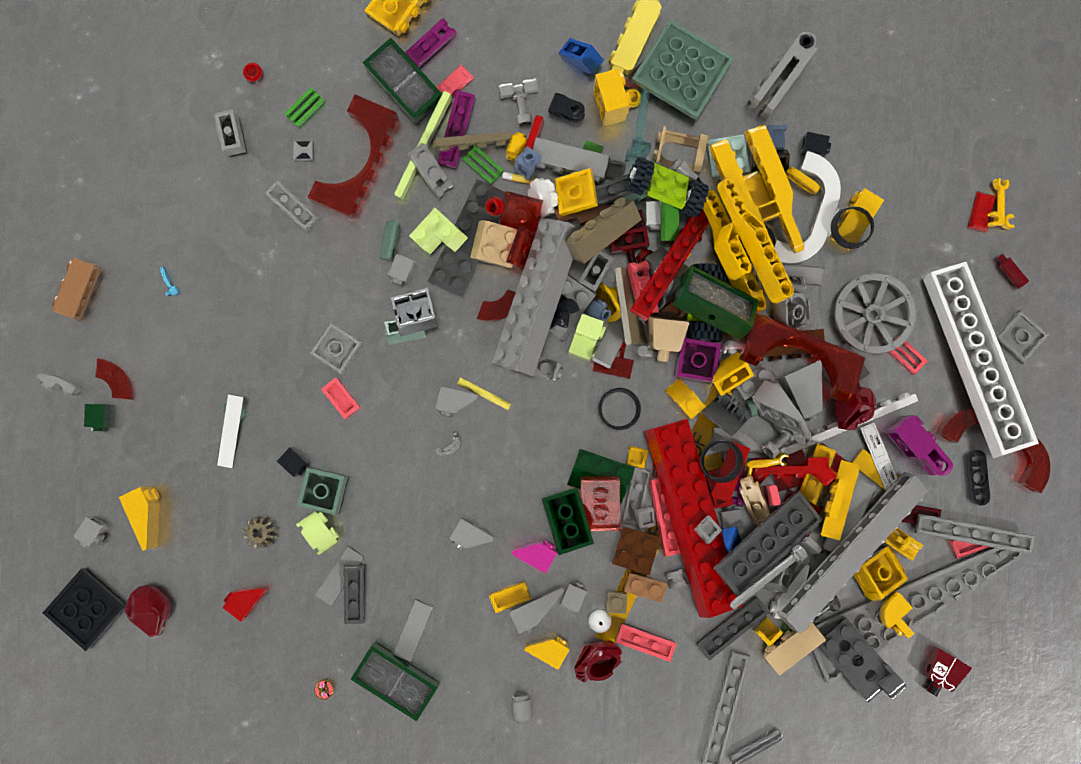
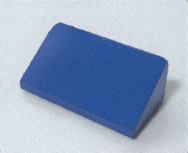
[722,527,741,554]

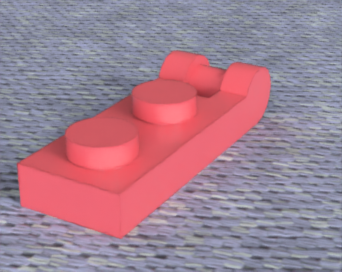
[627,261,659,315]

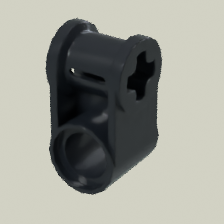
[548,93,585,123]

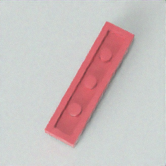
[649,479,681,557]

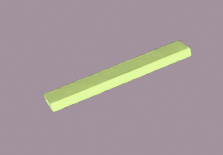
[394,91,452,200]

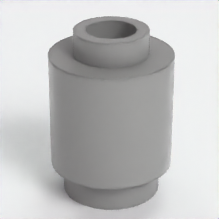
[511,694,533,725]

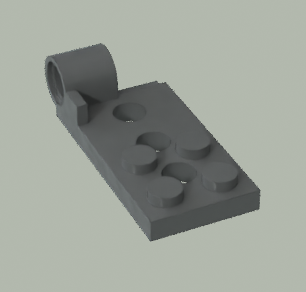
[819,617,907,703]

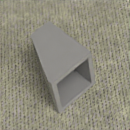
[777,360,822,421]

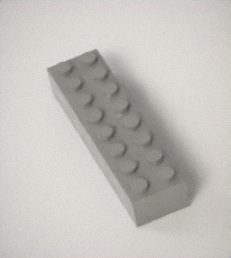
[492,218,580,376]

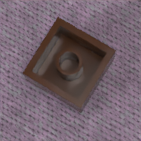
[611,526,660,575]

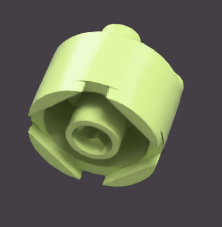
[296,510,339,555]

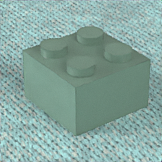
[297,468,348,515]

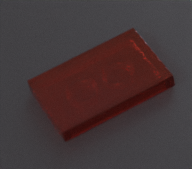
[580,476,621,531]

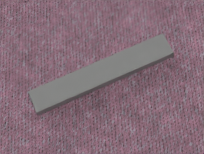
[915,514,1035,555]
[701,650,751,764]

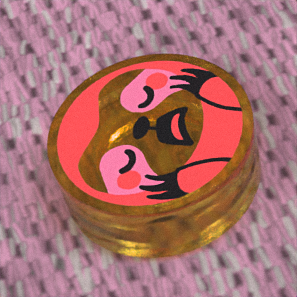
[314,679,335,700]

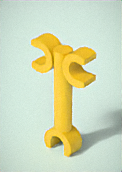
[988,178,1014,230]

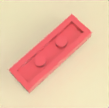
[615,623,677,662]

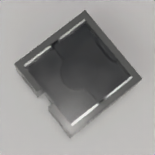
[391,288,438,336]

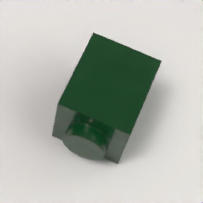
[84,404,110,431]

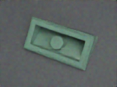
[379,220,400,261]
[384,320,426,345]

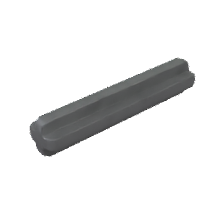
[730,730,783,764]

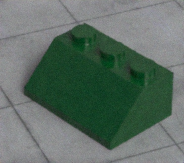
[567,449,635,504]
[542,488,594,555]

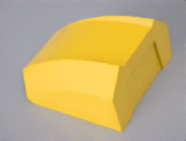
[853,546,908,601]

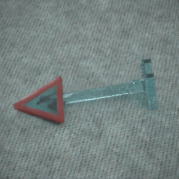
[624,58,651,162]

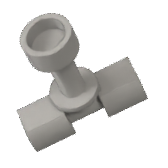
[498,78,538,126]
[762,423,812,459]

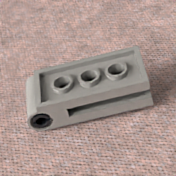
[748,32,817,120]

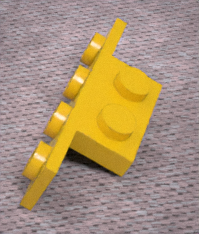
[820,460,861,541]

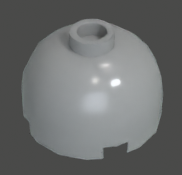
[774,292,811,331]

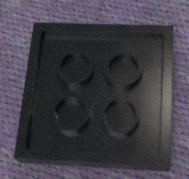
[42,568,126,651]

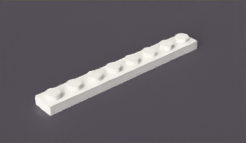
[775,392,918,458]

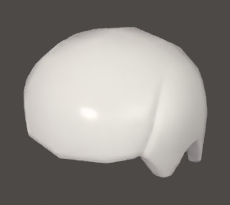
[719,340,748,363]

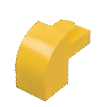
[879,591,914,639]

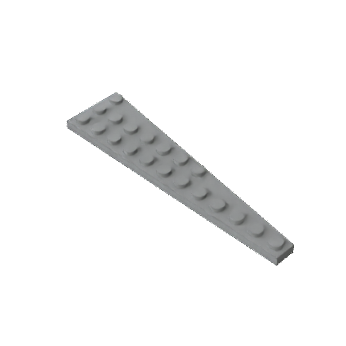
[813,547,1024,685]

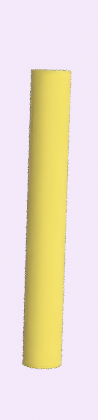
[457,377,511,410]

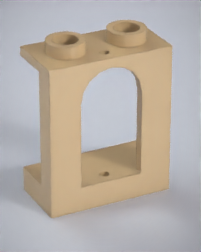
[652,126,708,177]

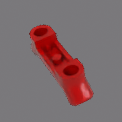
[745,457,837,486]

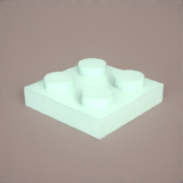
[707,135,750,179]

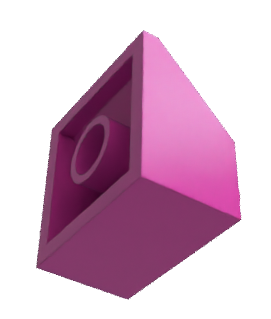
[511,540,557,574]

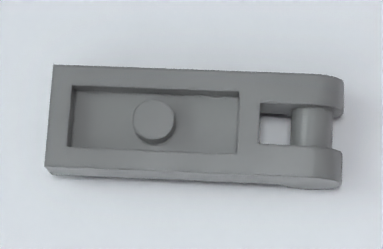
[407,143,453,198]

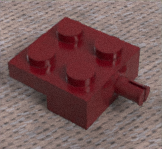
[609,209,650,263]

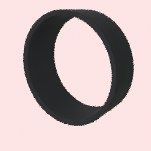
[831,207,874,249]
[599,388,641,430]
[700,441,744,483]

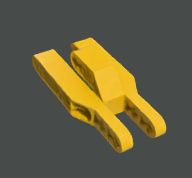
[709,124,804,254]
[703,178,794,313]

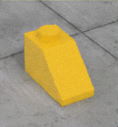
[712,351,754,396]
[664,378,706,420]
[524,637,570,670]

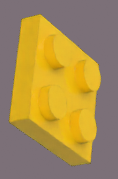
[555,168,598,216]

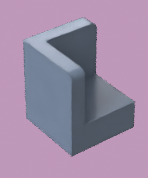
[767,125,787,149]

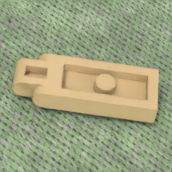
[739,476,772,525]

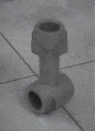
[812,595,841,624]

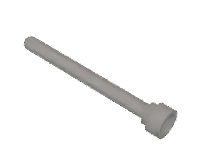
[730,544,808,609]

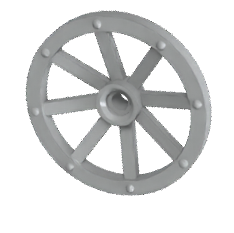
[834,273,916,354]

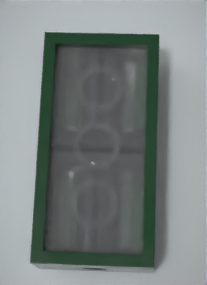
[362,38,442,124]
[673,265,759,340]
[350,642,440,721]

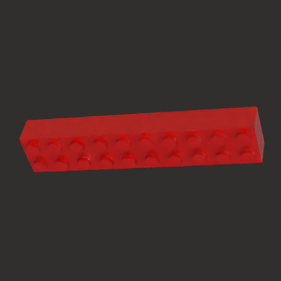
[645,419,743,618]

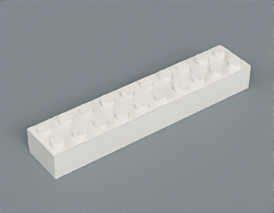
[923,262,1039,459]

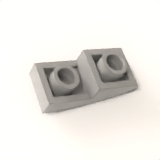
[36,374,82,395]

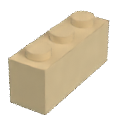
[763,622,826,676]

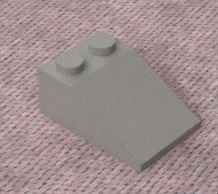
[752,380,811,440]

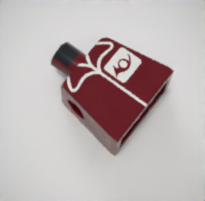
[923,646,972,697]

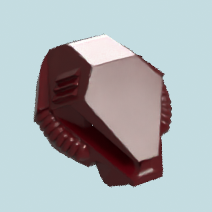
[834,386,877,430]
[125,585,170,637]
[574,641,623,683]

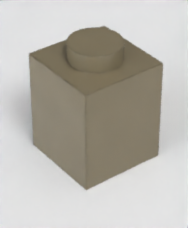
[607,591,627,614]

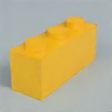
[830,188,884,251]

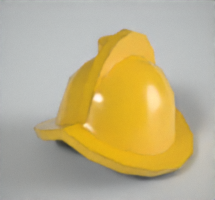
[595,283,621,322]

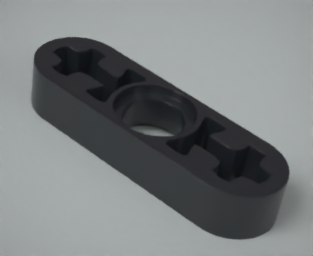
[966,450,990,506]

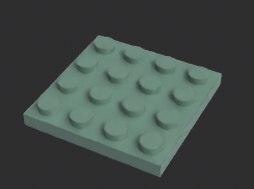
[631,19,734,120]

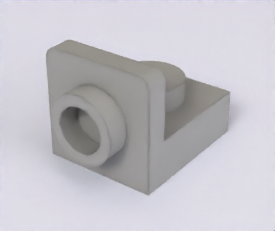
[534,357,564,382]

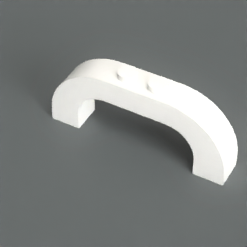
[774,151,841,264]

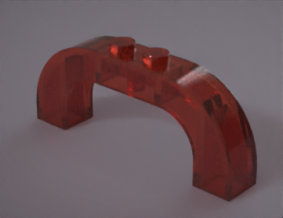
[935,408,1051,493]

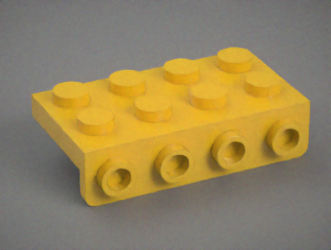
[364,0,428,37]

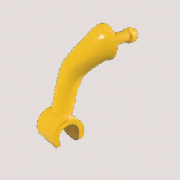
[745,452,789,477]

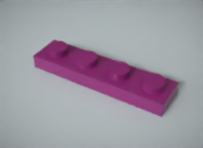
[437,90,475,169]

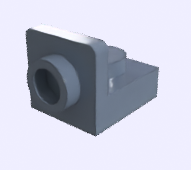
[515,147,542,181]

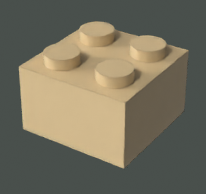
[470,220,521,268]

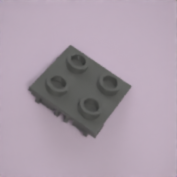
[701,393,752,437]

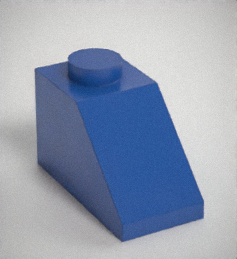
[559,38,604,75]

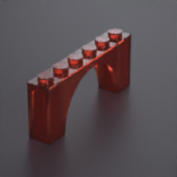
[308,94,399,219]
[739,313,865,404]

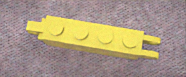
[608,0,662,76]

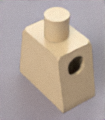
[648,316,689,362]

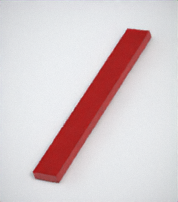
[629,208,709,321]

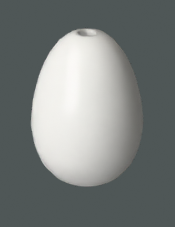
[588,609,612,633]

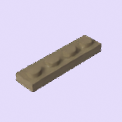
[432,131,511,152]

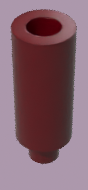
[997,253,1029,289]

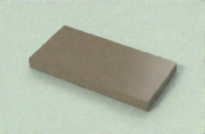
[615,267,647,345]

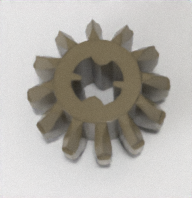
[243,516,276,549]

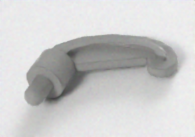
[436,431,461,456]

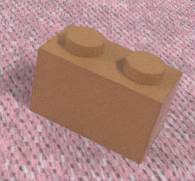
[623,571,667,603]

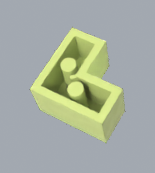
[409,208,468,254]
[568,314,606,361]

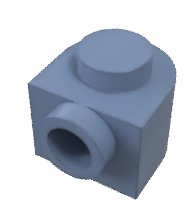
[585,298,612,324]

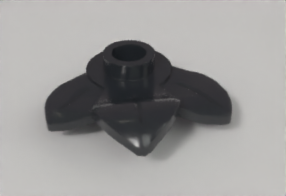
[550,296,580,329]

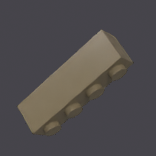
[565,197,642,264]

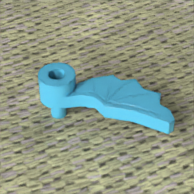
[160,266,179,296]

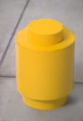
[506,132,528,162]

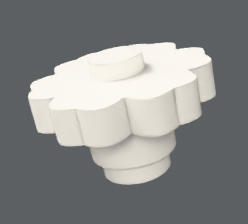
[527,178,558,217]

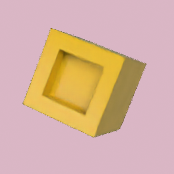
[752,616,783,646]

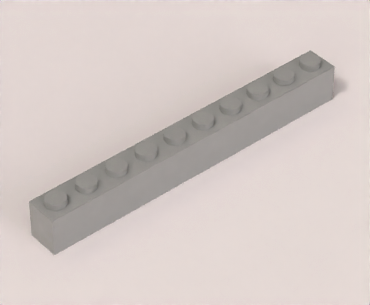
[777,472,928,634]

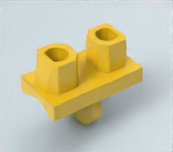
[884,528,923,561]

